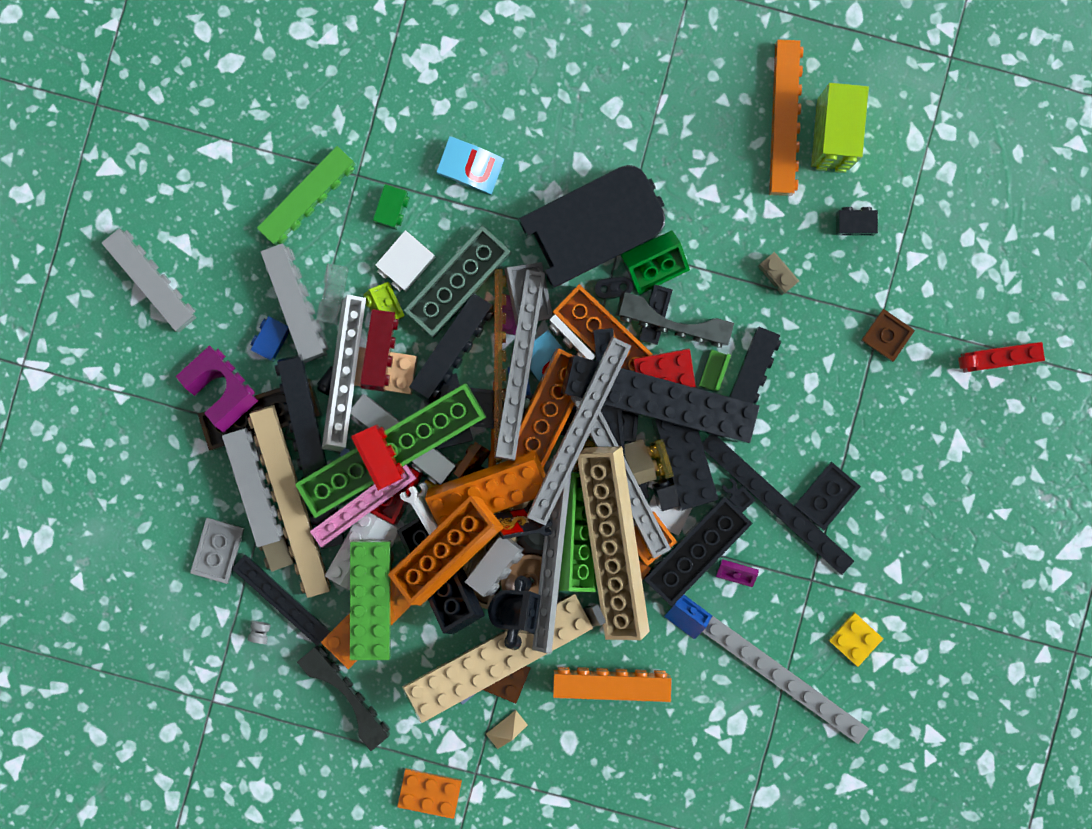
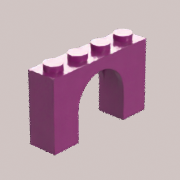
[175,345,258,433]

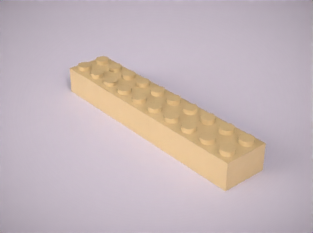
[578,446,650,640]
[402,594,593,723]

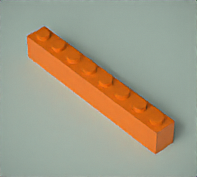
[769,40,803,196]

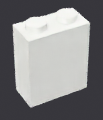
[376,230,436,292]

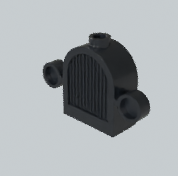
[487,576,541,650]

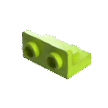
[363,282,405,319]

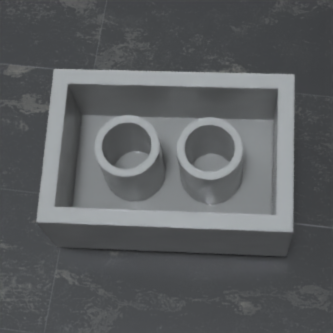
[465,537,524,597]

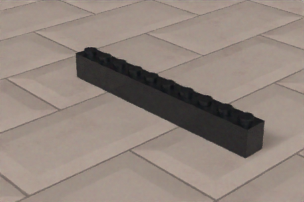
[275,354,345,549]

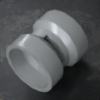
[248,621,271,644]

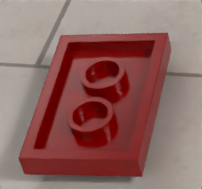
[632,348,696,387]

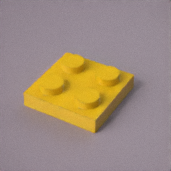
[828,612,884,667]

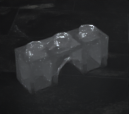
[316,263,349,325]

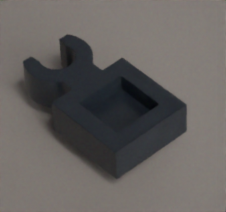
[721,478,756,512]

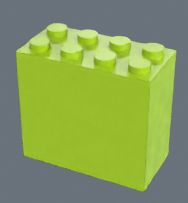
[811,83,869,173]

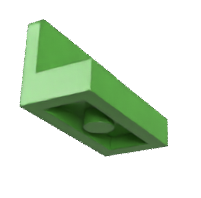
[699,349,731,392]

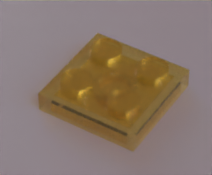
[650,439,674,479]

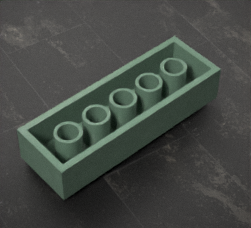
[404,225,511,338]

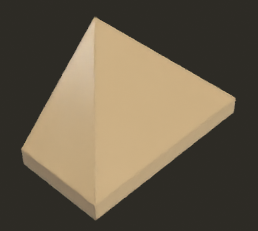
[486,710,528,749]

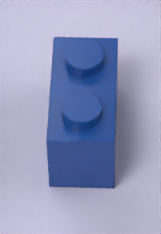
[250,316,290,362]

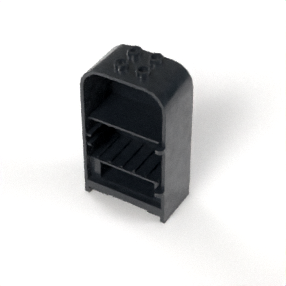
[518,165,666,289]

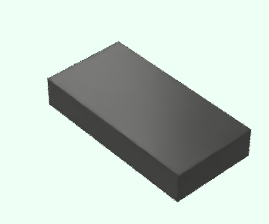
[583,605,606,626]

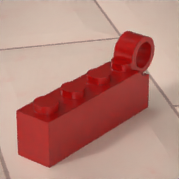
[958,342,1045,373]

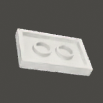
[549,315,596,360]

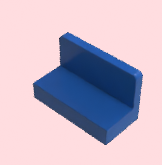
[665,595,712,639]

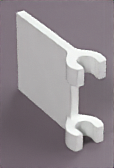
[646,480,692,536]
[400,483,438,535]

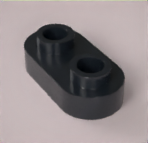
[595,277,633,299]

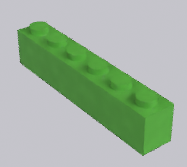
[257,146,356,246]

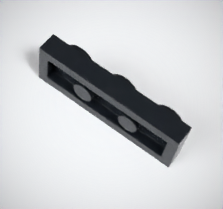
[638,284,673,345]

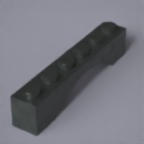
[615,292,734,348]
[297,646,390,751]

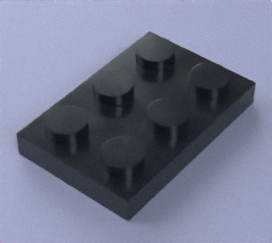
[794,462,861,530]

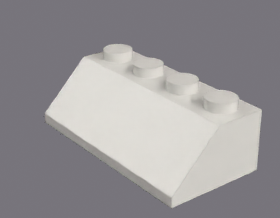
[325,513,400,590]

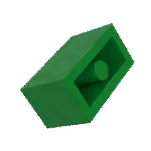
[373,184,410,230]

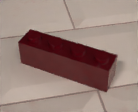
[360,309,399,392]

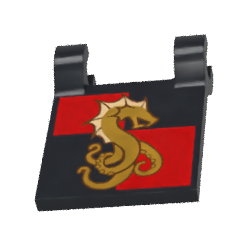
[494,502,552,539]

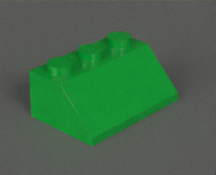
[621,230,690,295]

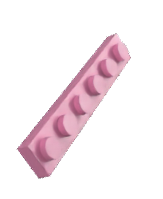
[310,465,417,547]

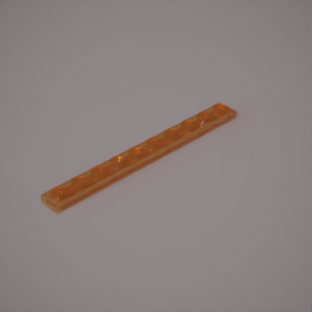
[494,269,506,463]

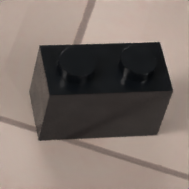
[836,207,878,236]

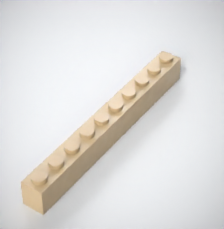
[248,405,331,598]

